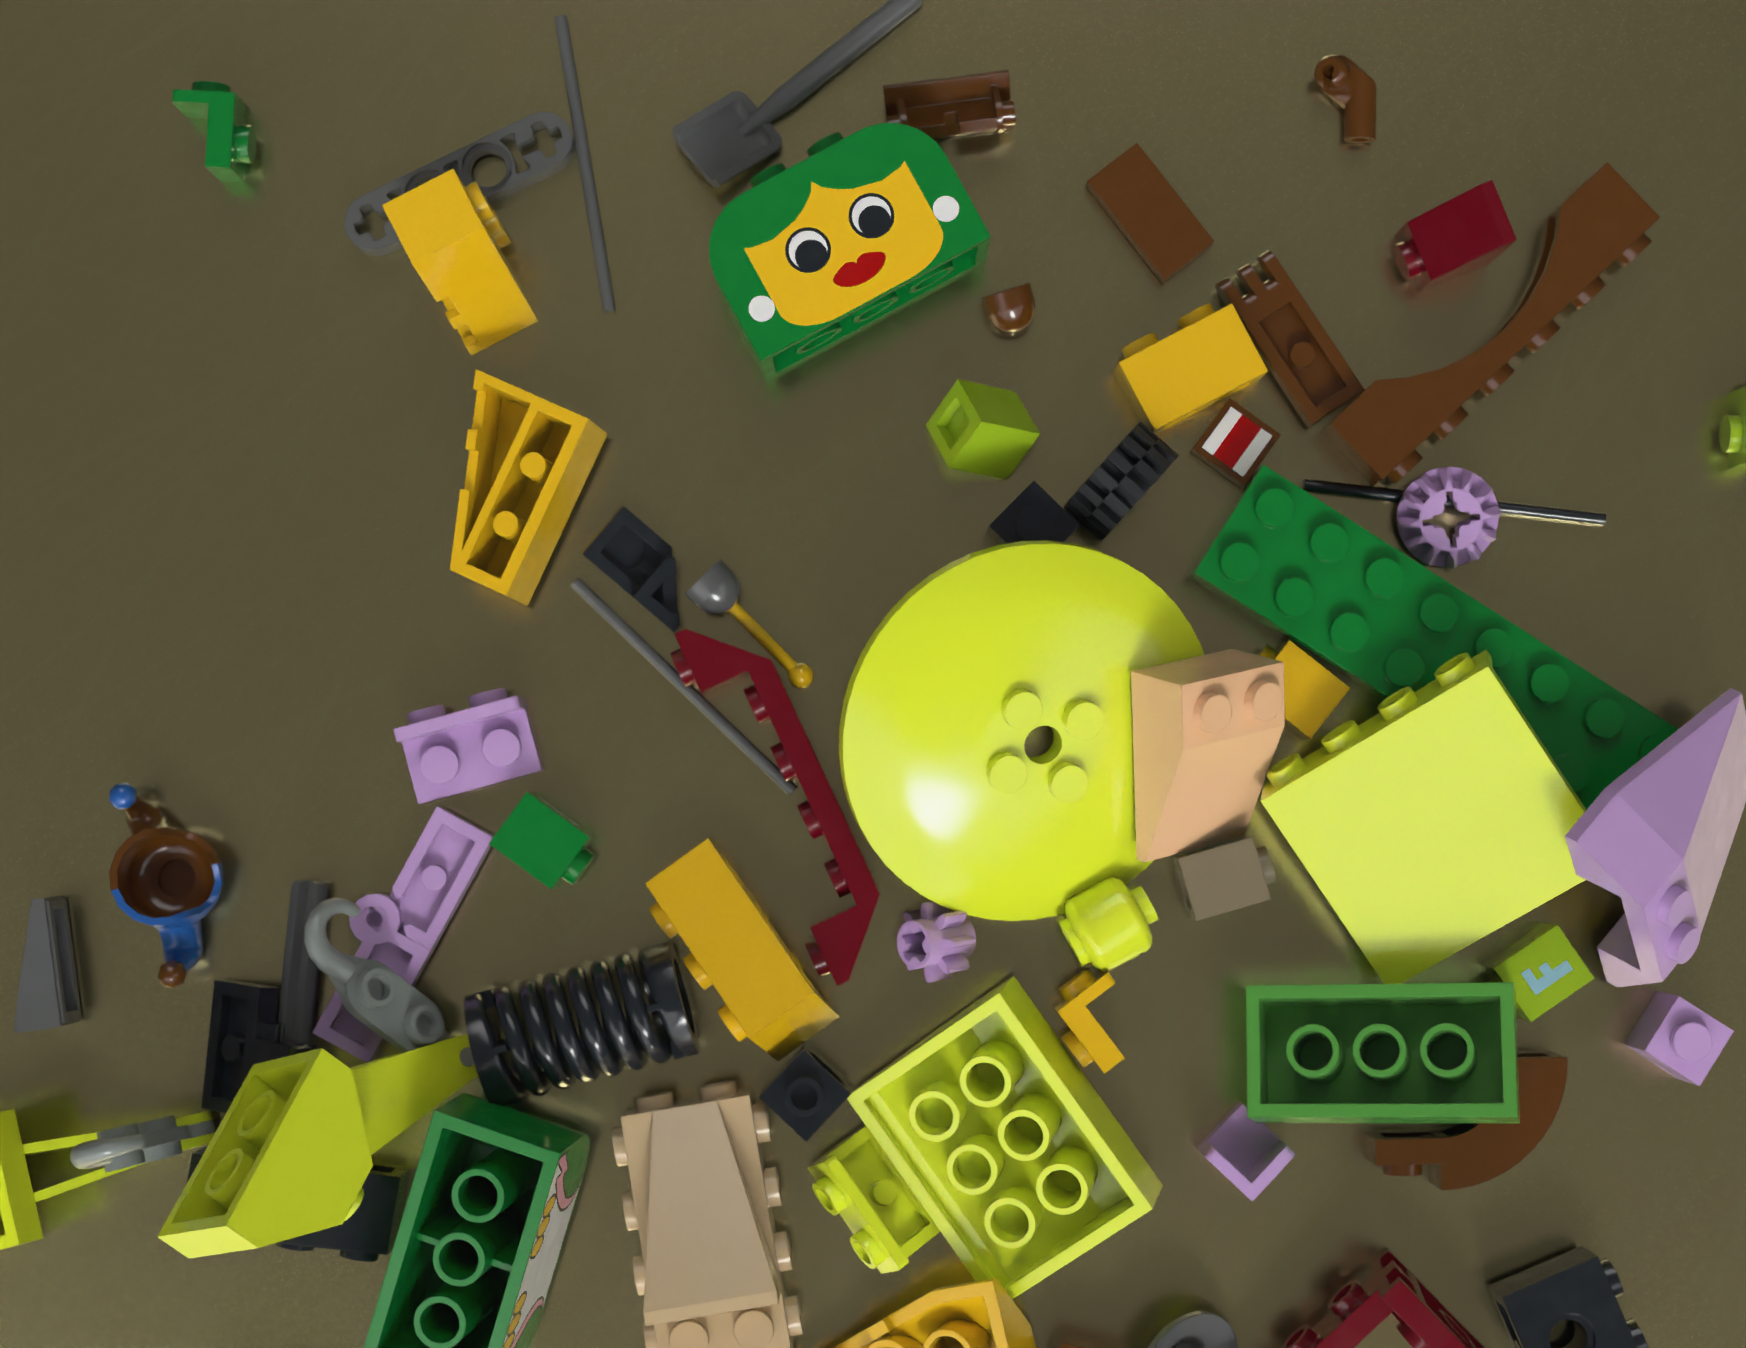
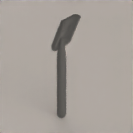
[672,0,923,188]

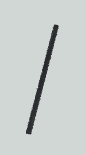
[1303,478,1606,526]

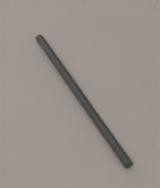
[555,15,615,313]
[570,577,798,796]

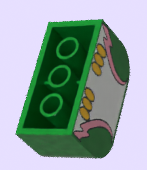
[364,1093,590,1348]

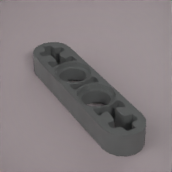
[344,111,575,256]

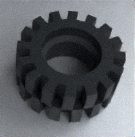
[1063,422,1179,541]

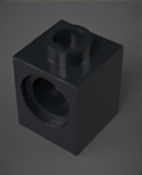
[759,1043,851,1142]

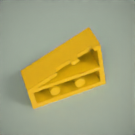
[382,168,538,356]
[450,369,608,606]
[645,838,840,1061]

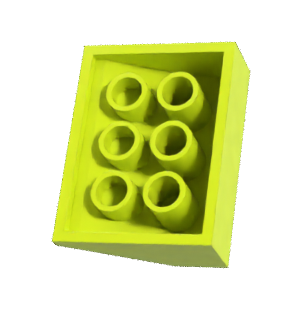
[847,976,1163,1299]

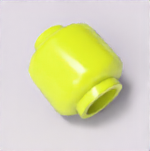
[1058,876,1159,972]

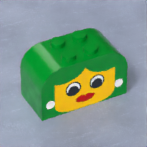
[709,123,991,381]

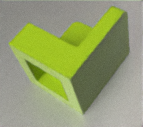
[925,379,1040,479]

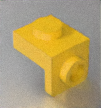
[1053,968,1125,1074]

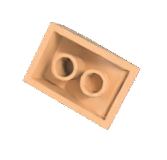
[1131,649,1285,862]

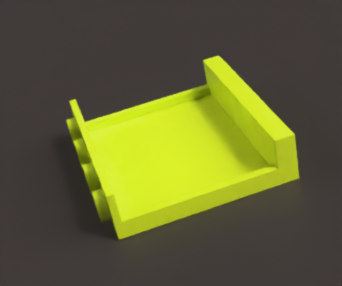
[1260,650,1586,984]

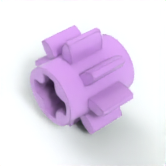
[897,901,976,983]

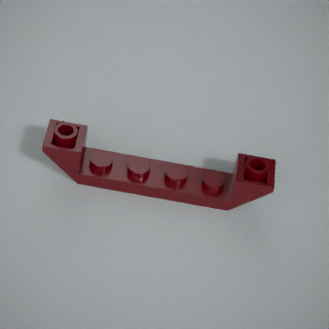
[670,629,880,986]

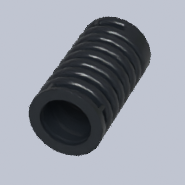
[464,941,700,1106]

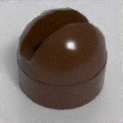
[981,282,1036,332]

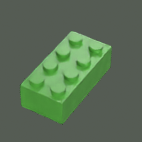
[1246,982,1520,1123]

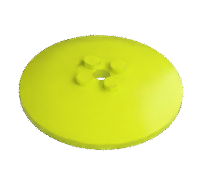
[839,540,1204,921]

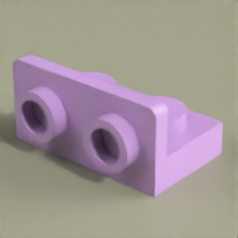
[393,688,544,804]

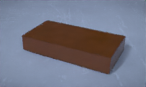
[1086,143,1215,284]

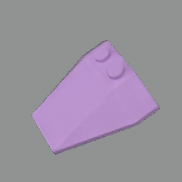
[1565,688,1746,988]

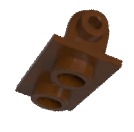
[882,69,1016,139]

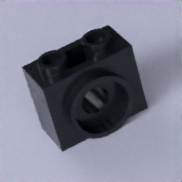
[1488,1246,1649,1348]

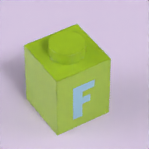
[1480,922,1595,1022]

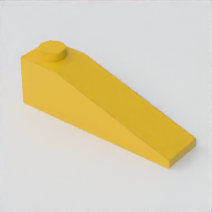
[833,1277,1036,1348]

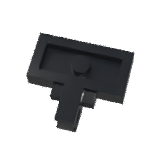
[201,980,317,1113]

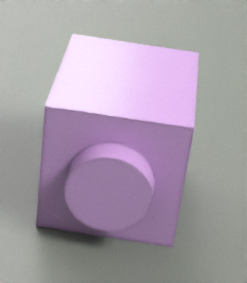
[1624,991,1734,1086]

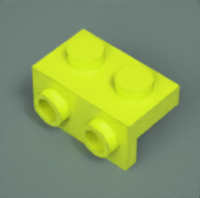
[807,1124,940,1274]

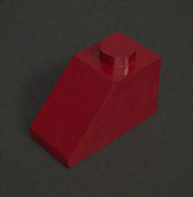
[1393,180,1517,293]

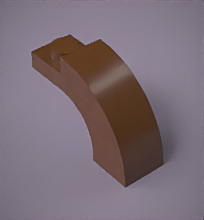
[1364,1052,1568,1190]

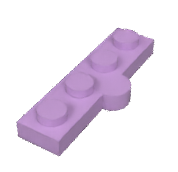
[312,806,494,1063]

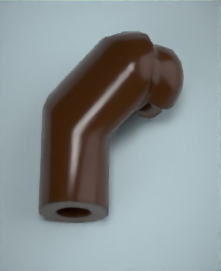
[1314,55,1377,144]

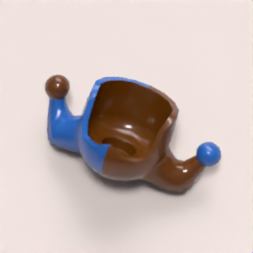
[109,782,224,989]

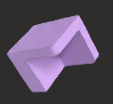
[1196,1101,1296,1202]

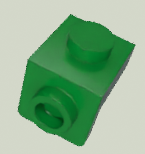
[172,81,256,182]

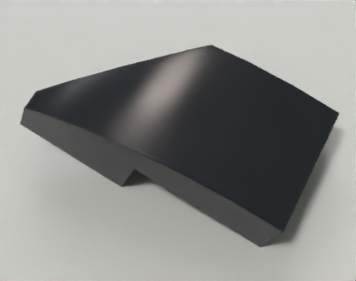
[580,505,680,632]

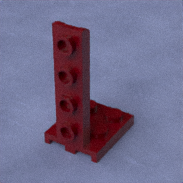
[1282,1247,1485,1348]

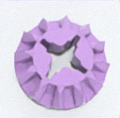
[1397,466,1501,569]

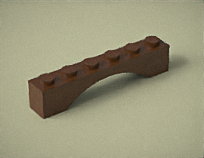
[1320,162,1660,486]

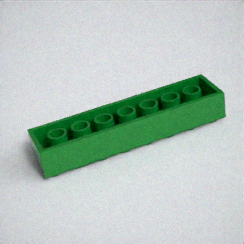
[1186,464,1678,810]

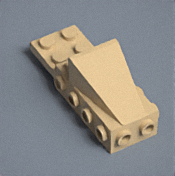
[612,1081,803,1348]

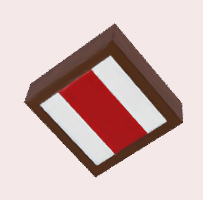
[1190,398,1281,488]

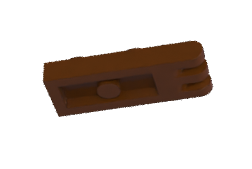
[1215,250,1365,428]

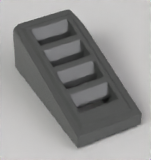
[14,895,82,1033]

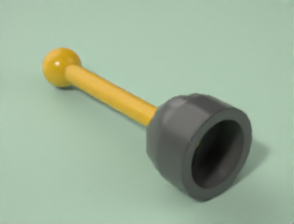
[685,559,813,688]

